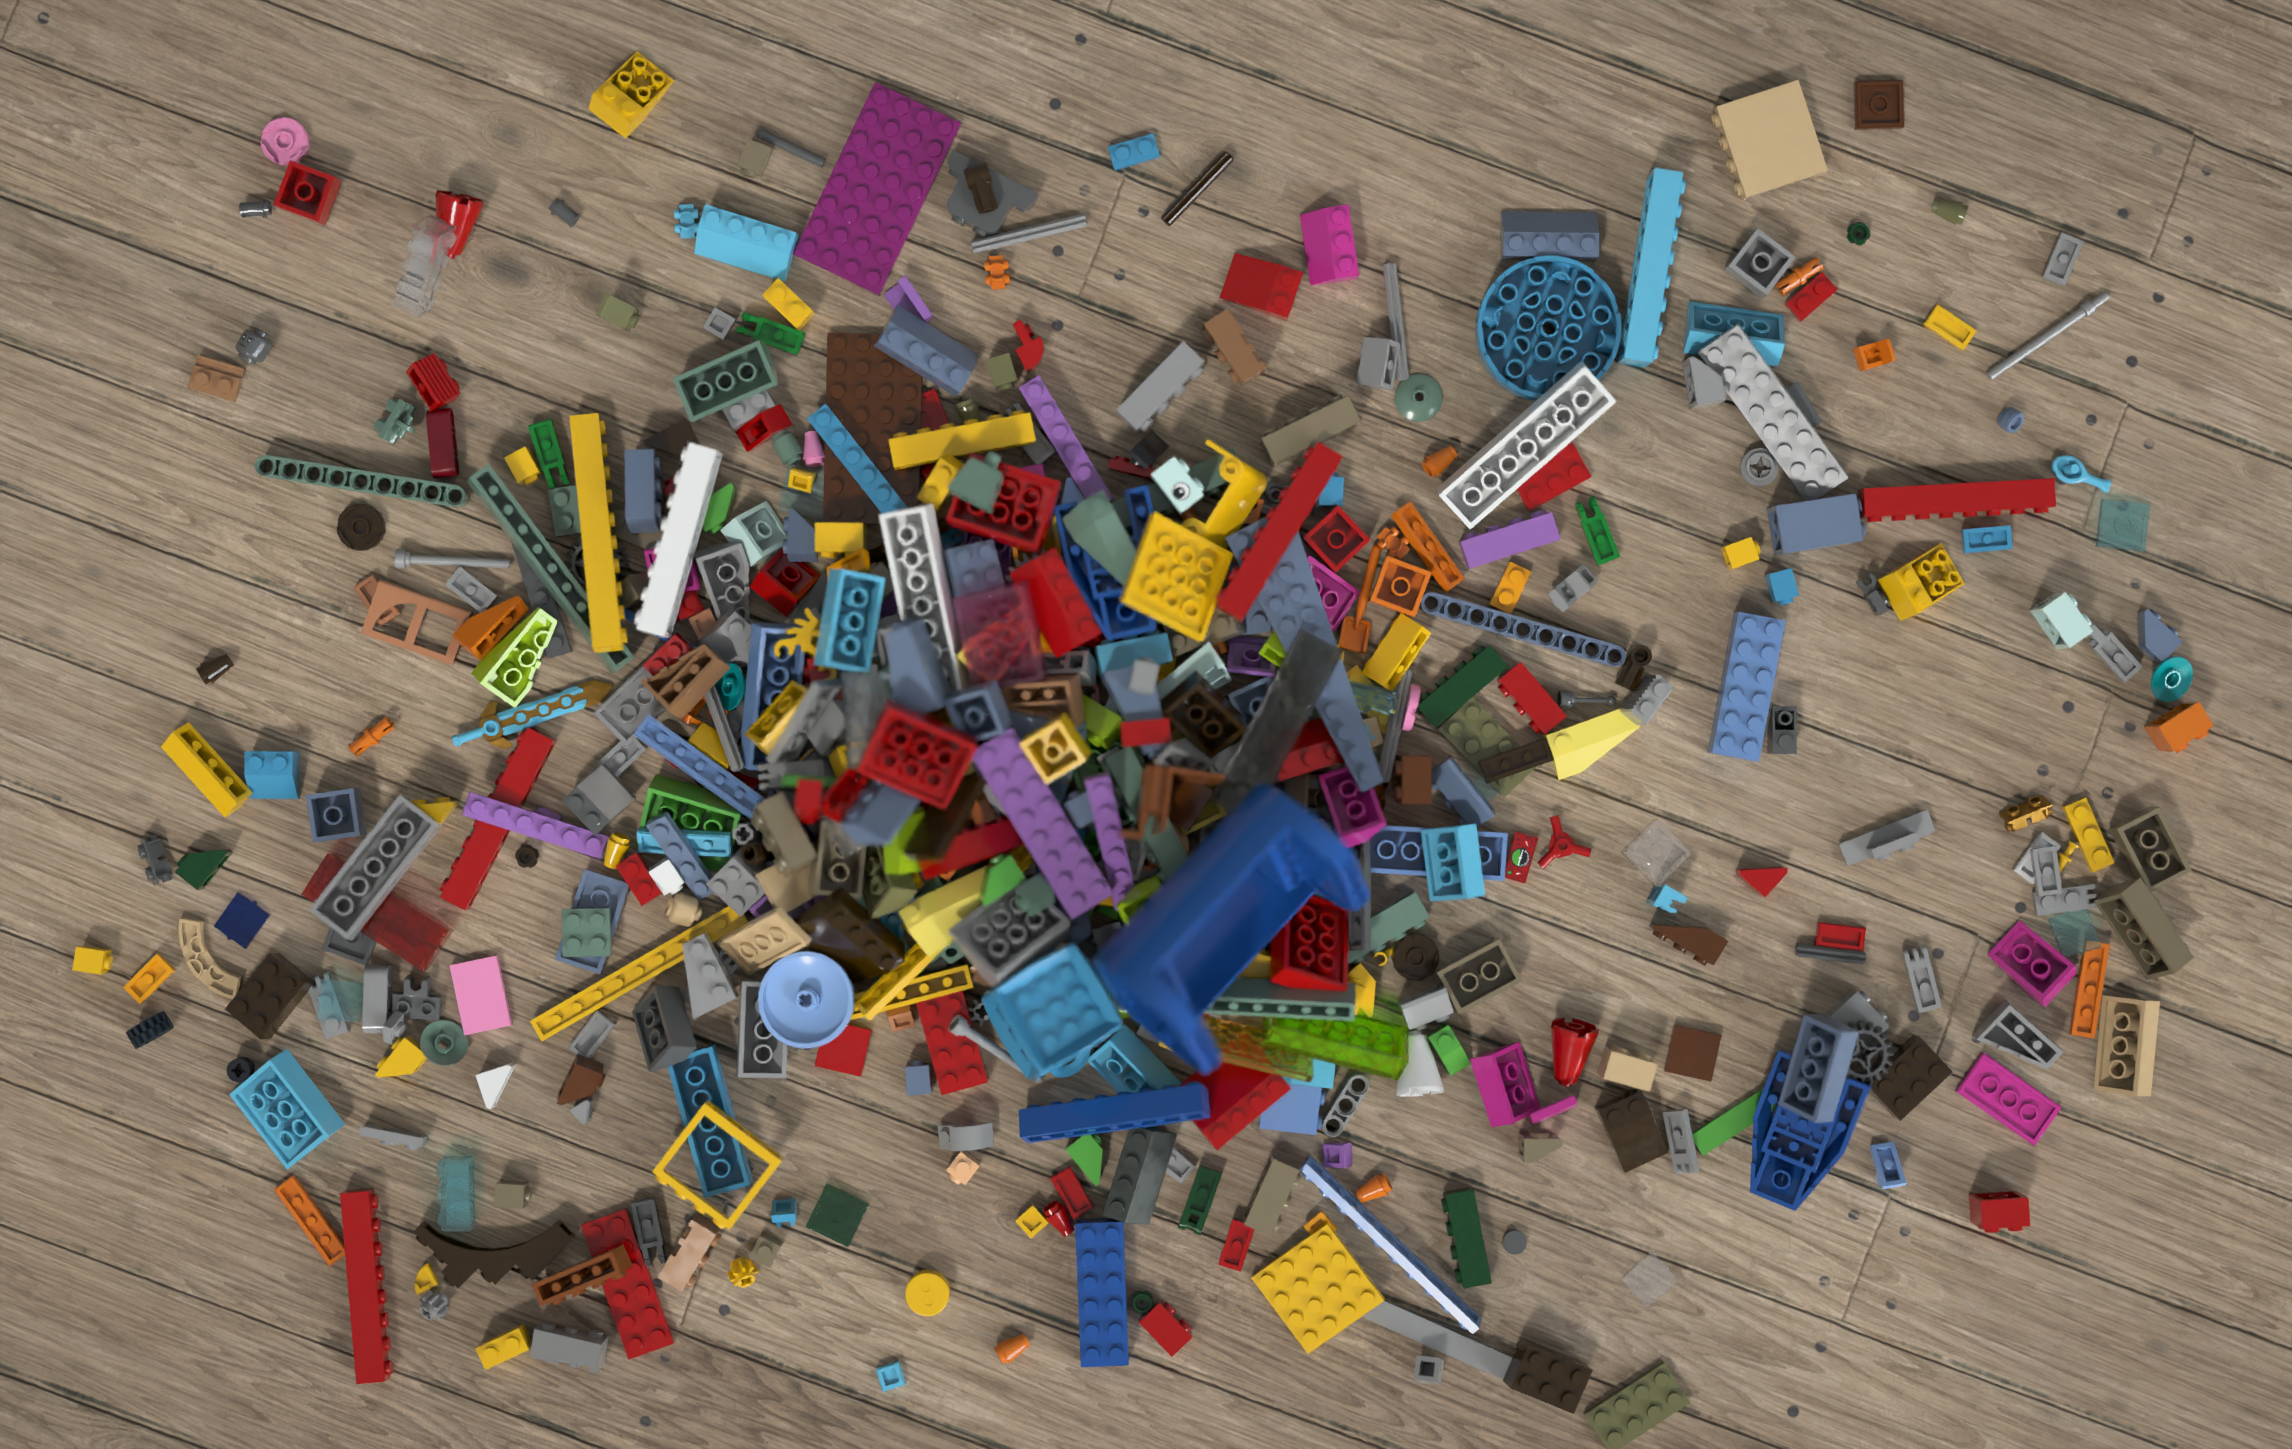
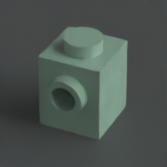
[1015,873,1054,917]

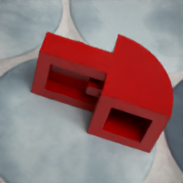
[1013,320,1044,373]

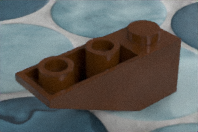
[1649,924,1728,966]

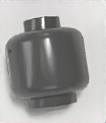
[236,328,272,365]

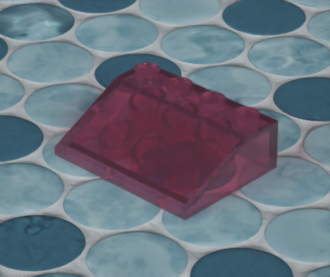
[952,580,1048,688]

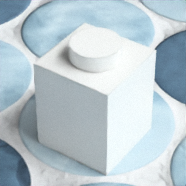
[648,856,685,896]

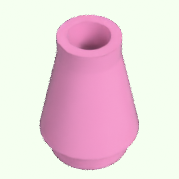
[802,431,825,468]

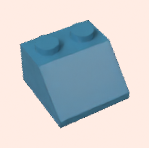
[244,751,300,799]

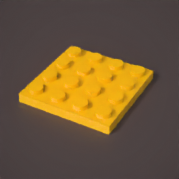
[1120,512,1233,642]
[1251,1222,1385,1354]

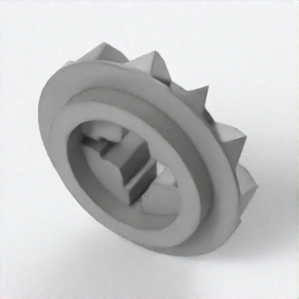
[1740,448,1779,486]

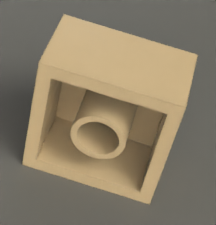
[1597,1044,1658,1092]

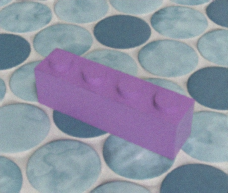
[1459,510,1560,570]

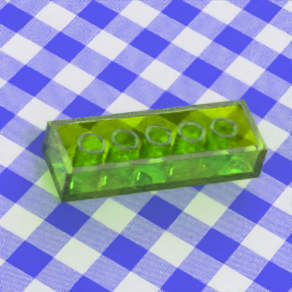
[1262,1014,1409,1081]

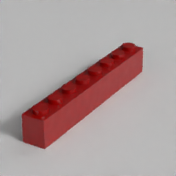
[1215,442,1343,623]
[1859,478,2056,522]
[440,727,557,910]
[340,1188,393,1384]

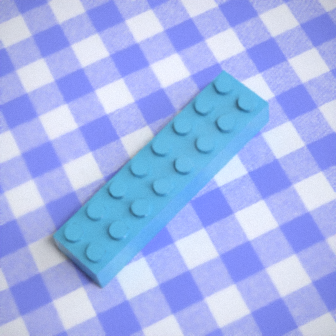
[1617,168,1686,367]

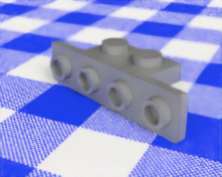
[1839,810,1935,866]

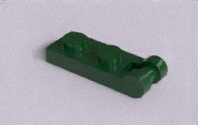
[1177,1165,1222,1236]

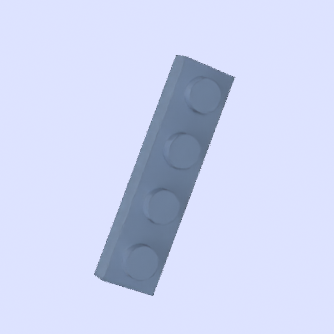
[645,812,715,900]

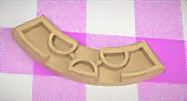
[178,917,243,999]

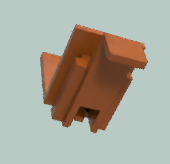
[1118,765,1225,841]

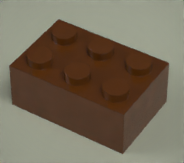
[1392,755,1432,805]

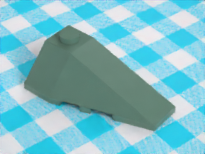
[1062,491,1137,587]

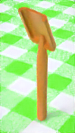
[1338,545,1381,653]

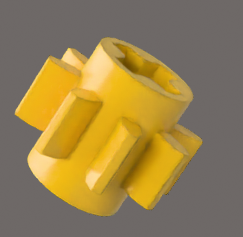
[727,1257,758,1287]

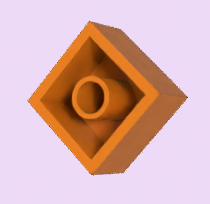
[1368,556,1432,618]
[2144,701,2214,753]

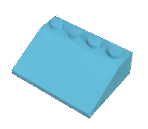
[229,1049,345,1170]

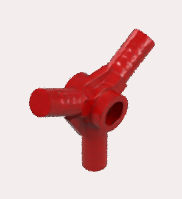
[1537,815,1592,869]

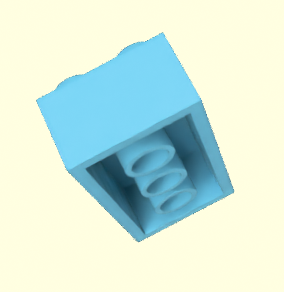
[814,569,885,674]

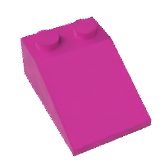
[1306,554,1360,632]
[1987,920,2077,1008]

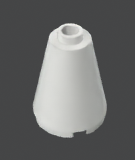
[1396,1031,1444,1097]

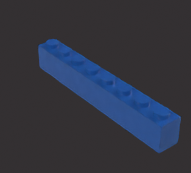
[1019,1082,1210,1143]

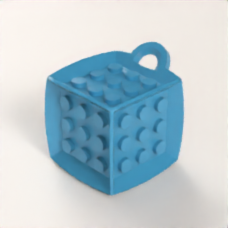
[982,943,1122,1081]

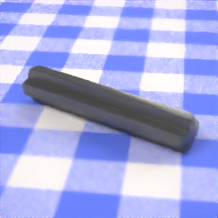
[1795,943,1866,964]

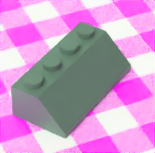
[672,340,779,423]

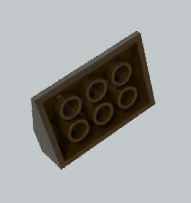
[793,887,905,983]

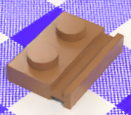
[187,355,245,402]

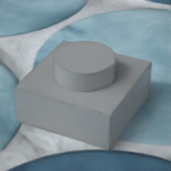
[703,307,737,340]
[383,1010,406,1045]

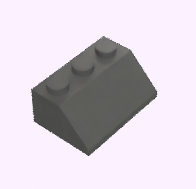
[632,985,697,1072]

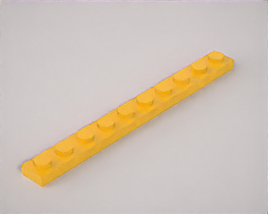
[855,845,1035,1021]
[530,906,749,1041]

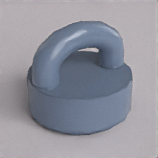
[1997,407,2024,433]

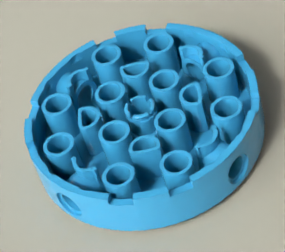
[1475,255,1622,401]

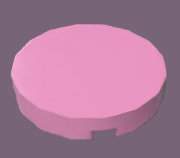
[260,117,309,166]
[1401,684,1421,731]

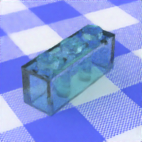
[436,1156,475,1232]

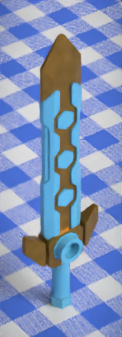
[452,680,612,749]

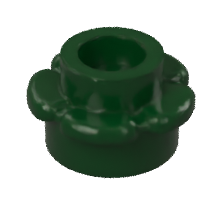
[1847,222,1870,246]
[1131,1291,1154,1314]

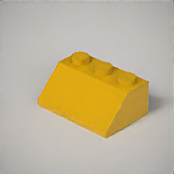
[744,680,808,755]

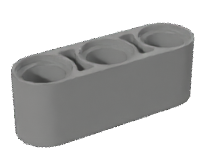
[362,964,392,1034]
[1322,1072,1369,1137]

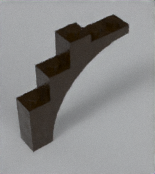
[413,1219,576,1288]

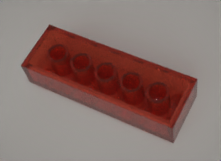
[301,854,454,971]

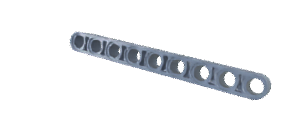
[1419,592,1626,667]

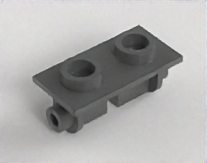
[137,835,173,886]

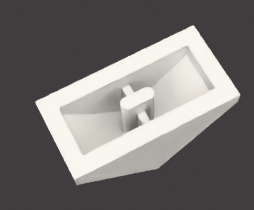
[475,1062,516,1109]

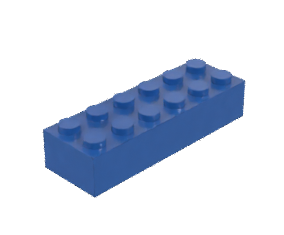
[1075,1218,1129,1367]

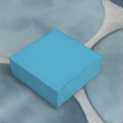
[876,1361,906,1392]

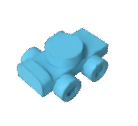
[674,204,699,239]

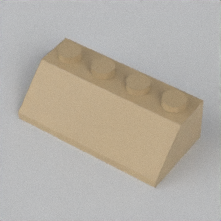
[2093,995,2160,1096]

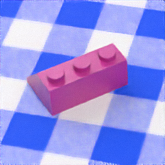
[1300,204,1359,286]
[1319,766,1386,848]
[1470,1042,1541,1127]

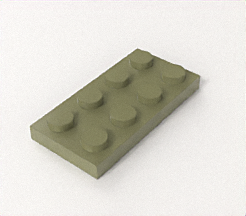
[1438,697,1537,798]
[1584,1361,1690,1449]

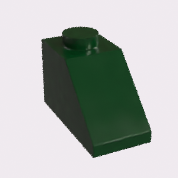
[175,849,233,890]

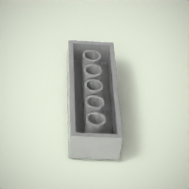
[309,795,442,940]

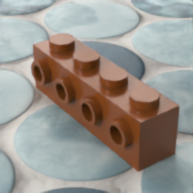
[531,1244,633,1306]

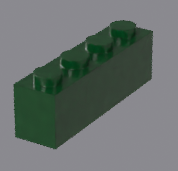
[1417,645,1508,728]
[1441,1186,1492,1289]

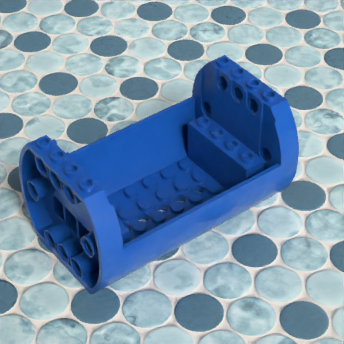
[1092,783,1370,1074]

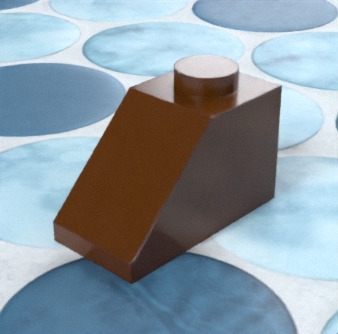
[557,1054,606,1106]

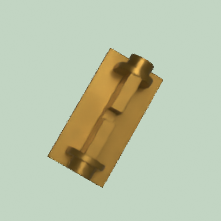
[1999,795,2052,832]

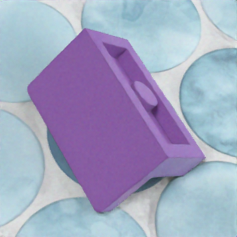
[884,276,934,323]

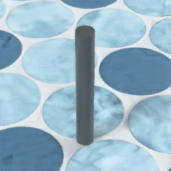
[757,129,826,168]

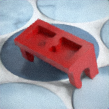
[821,765,869,823]

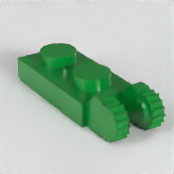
[736,312,806,356]
[528,419,570,489]
[1575,496,1620,566]

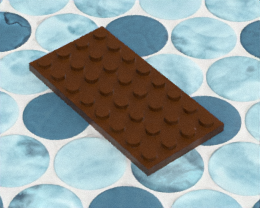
[823,333,922,525]

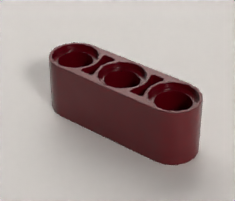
[426,408,459,479]

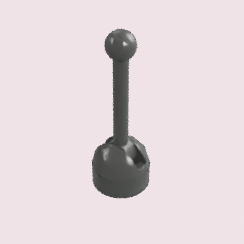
[1557,690,1616,709]

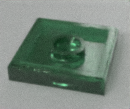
[806,1183,870,1247]

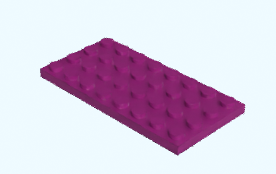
[793,82,961,296]

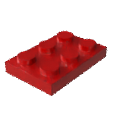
[1516,441,1592,512]

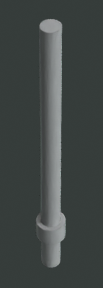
[1986,291,2110,380]

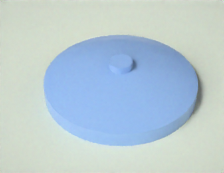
[758,952,855,1048]

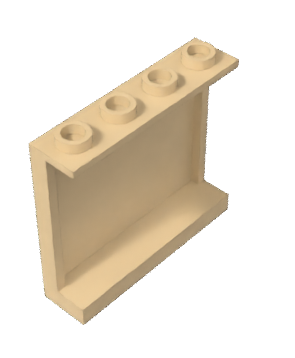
[1711,80,1828,201]

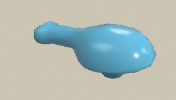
[2051,455,2112,493]

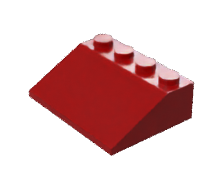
[946,452,1061,556]
[857,699,978,810]
[1270,895,1349,991]
[1177,1032,1291,1151]

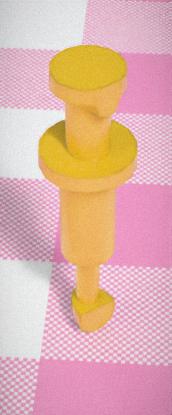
[2057,841,2079,873]

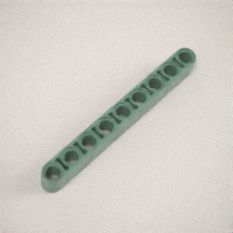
[255,455,470,508]

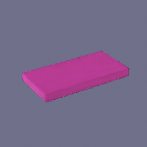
[1955,1052,2062,1146]

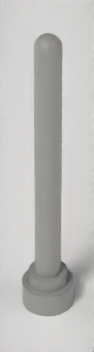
[395,549,512,569]
[948,1015,1043,1083]

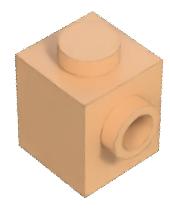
[946,1151,981,1185]

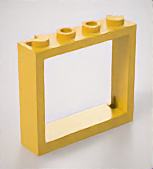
[652,1100,784,1230]

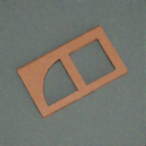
[361,580,472,665]

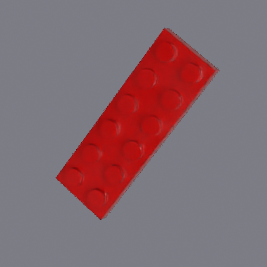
[581,1208,674,1360]

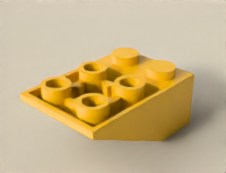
[588,51,674,139]
[1877,543,1965,621]

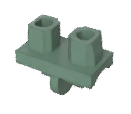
[373,398,416,445]

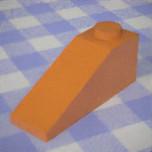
[453,595,529,661]

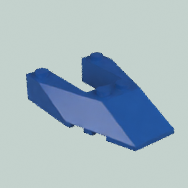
[1054,485,1156,641]
[1750,1048,1873,1211]

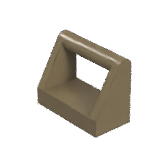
[1519,1133,1563,1163]

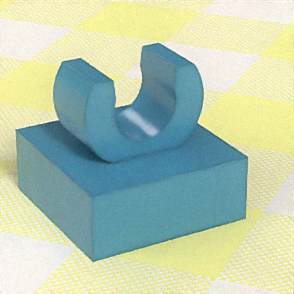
[771,1198,797,1227]

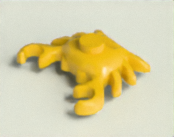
[774,608,837,680]

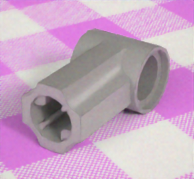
[733,822,762,846]

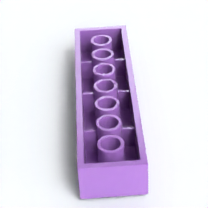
[972,728,1113,919]

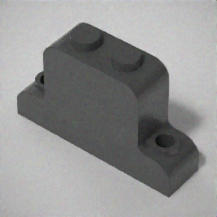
[947,150,1039,237]

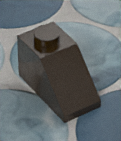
[643,419,702,457]

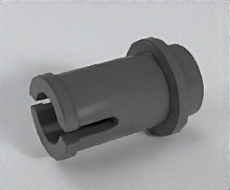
[549,198,580,227]
[239,199,272,218]

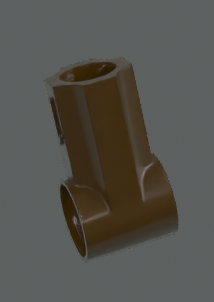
[963,163,998,214]
[1614,644,1652,692]

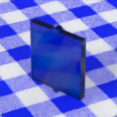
[214,892,270,949]

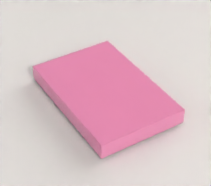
[449,955,512,1035]

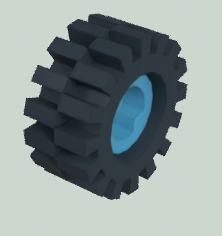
[125,1011,174,1049]

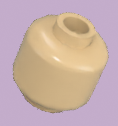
[665,893,702,927]

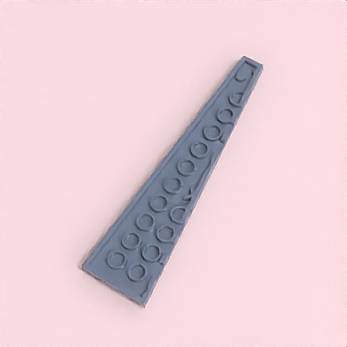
[1225,517,1383,793]

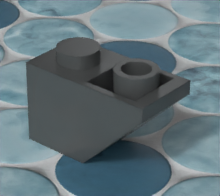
[1767,706,1797,754]

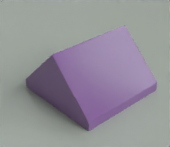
[1226,636,1275,677]

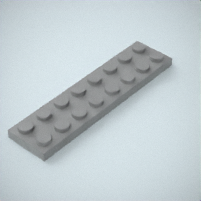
[1698,323,1849,501]

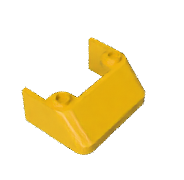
[1181,439,1267,550]

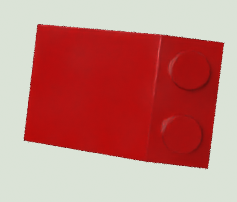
[1219,253,1303,321]

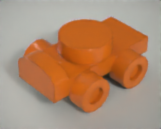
[984,255,1010,290]
[1376,527,1410,560]

